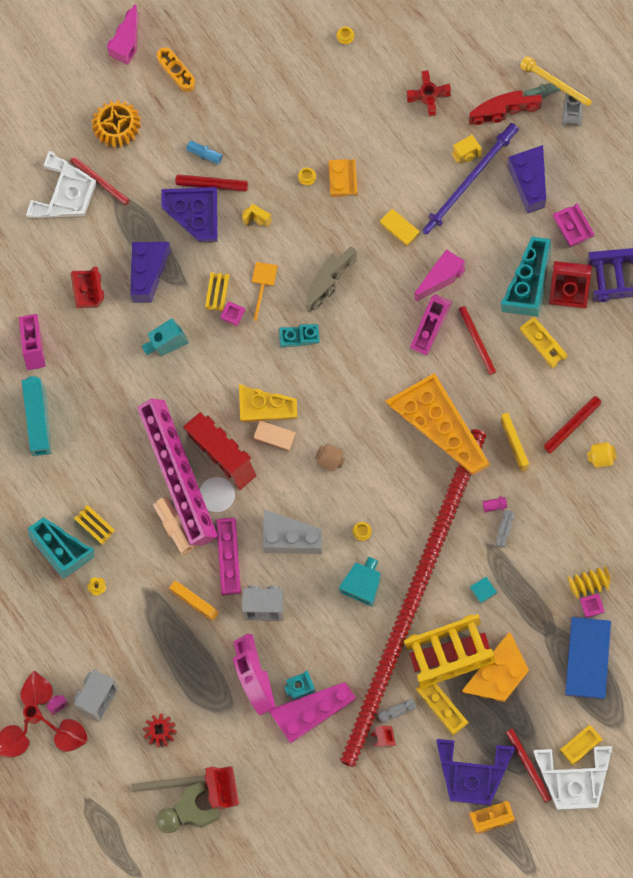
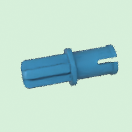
[186,141,223,165]

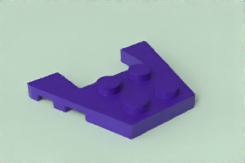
[436,739,515,806]

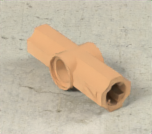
[153,497,196,555]

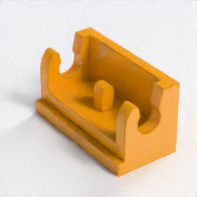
[469,801,515,835]

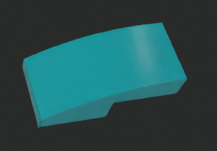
[278,324,320,348]

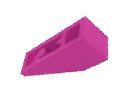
[414,249,466,301]
[410,294,453,355]
[19,314,46,370]

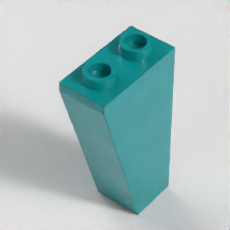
[22,376,52,456]

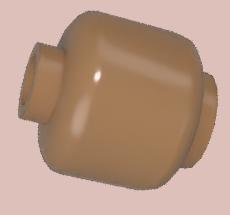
[315,443,345,471]

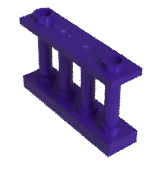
[587,248,633,302]

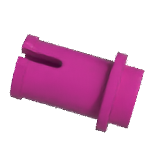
[482,496,508,513]

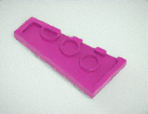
[269,682,356,744]

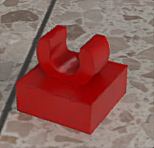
[371,725,396,748]

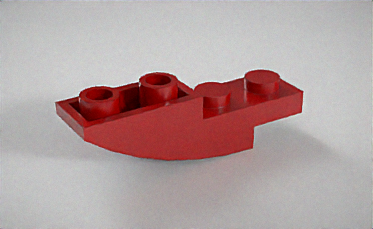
[469,90,542,125]

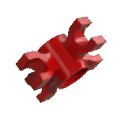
[406,70,451,117]

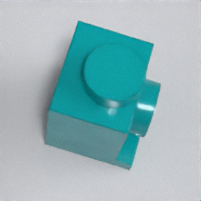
[284,671,315,701]

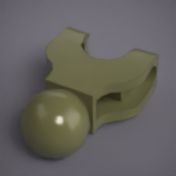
[156,782,221,833]

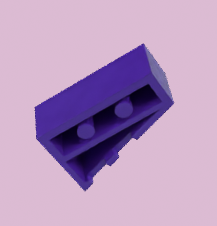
[507,145,546,214]
[130,242,171,303]

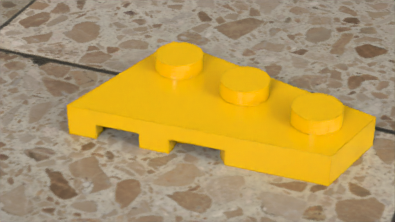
[239,384,298,422]

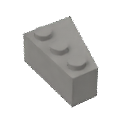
[263,510,322,554]

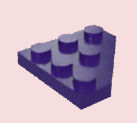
[161,187,218,242]

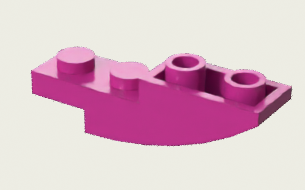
[233,633,276,715]

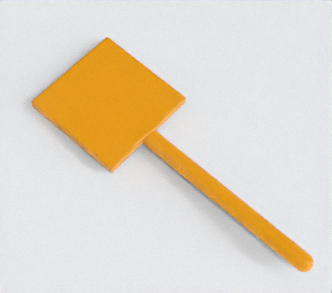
[252,262,278,321]

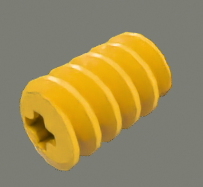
[567,566,611,599]

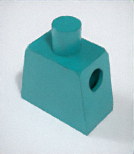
[142,318,189,356]
[339,557,381,607]

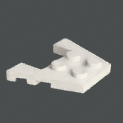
[26,151,96,218]
[533,746,612,810]

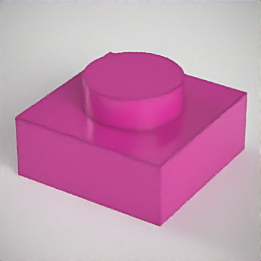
[220,301,246,327]
[579,593,605,618]
[46,695,69,715]

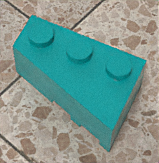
[28,517,95,579]

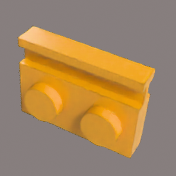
[329,159,357,197]

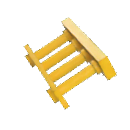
[404,614,496,689]

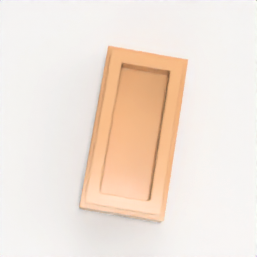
[253,421,296,452]

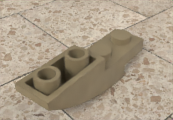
[306,246,357,313]

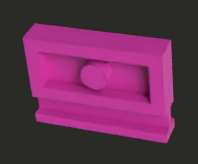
[553,203,594,248]

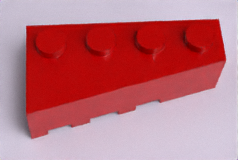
[183,412,257,491]

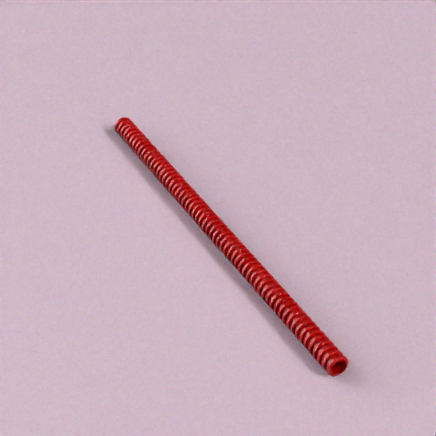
[340,429,487,767]

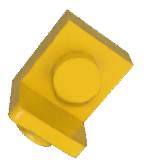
[242,203,272,227]

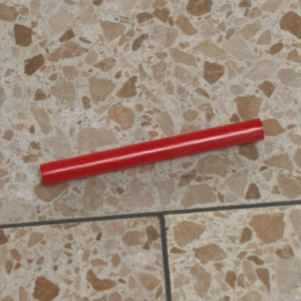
[70,156,130,205]
[459,306,496,375]
[506,729,552,803]

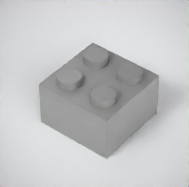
[242,585,284,621]
[74,669,119,722]

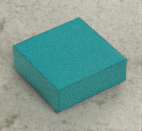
[470,577,497,604]

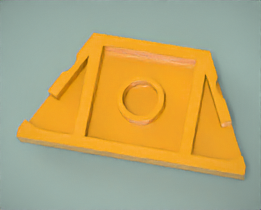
[462,632,529,702]

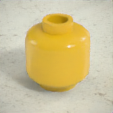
[587,442,617,468]

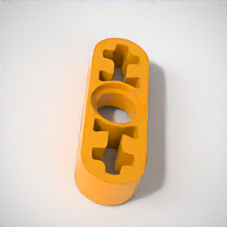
[157,47,196,92]
[168,580,219,621]

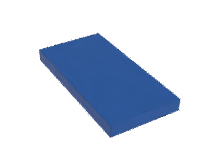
[565,617,611,700]

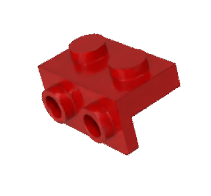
[70,266,104,308]
[205,766,239,810]

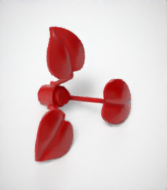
[0,671,88,758]

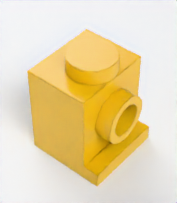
[452,135,482,164]

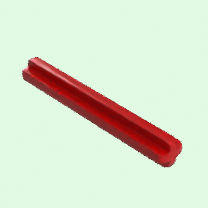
[175,174,248,192]
[543,396,602,454]

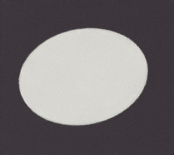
[200,477,235,512]

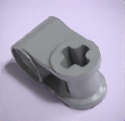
[562,89,582,126]

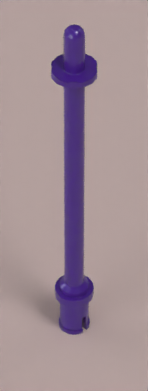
[422,123,519,235]

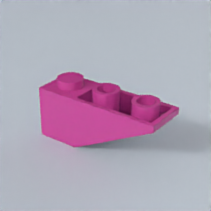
[107,4,139,65]

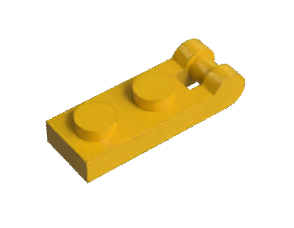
[519,317,568,369]

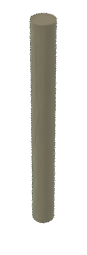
[132,776,206,792]

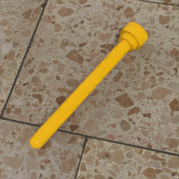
[520,56,592,106]

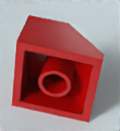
[549,261,591,309]

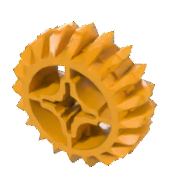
[91,99,141,148]

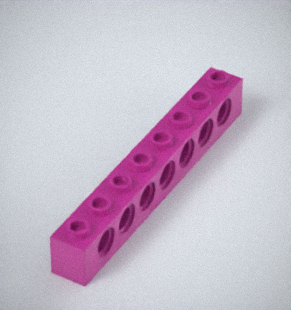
[137,398,218,545]

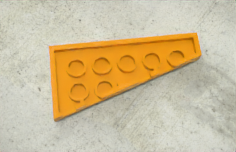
[385,373,490,475]

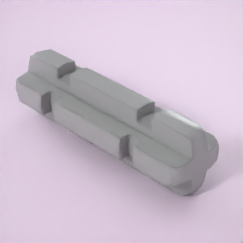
[495,510,514,548]
[378,698,416,723]

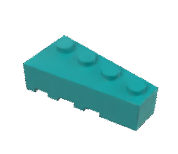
[500,237,552,317]

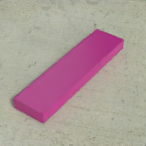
[216,518,241,596]

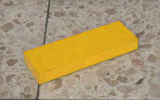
[500,412,529,472]
[415,684,468,736]

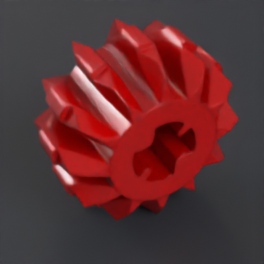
[143,714,177,748]

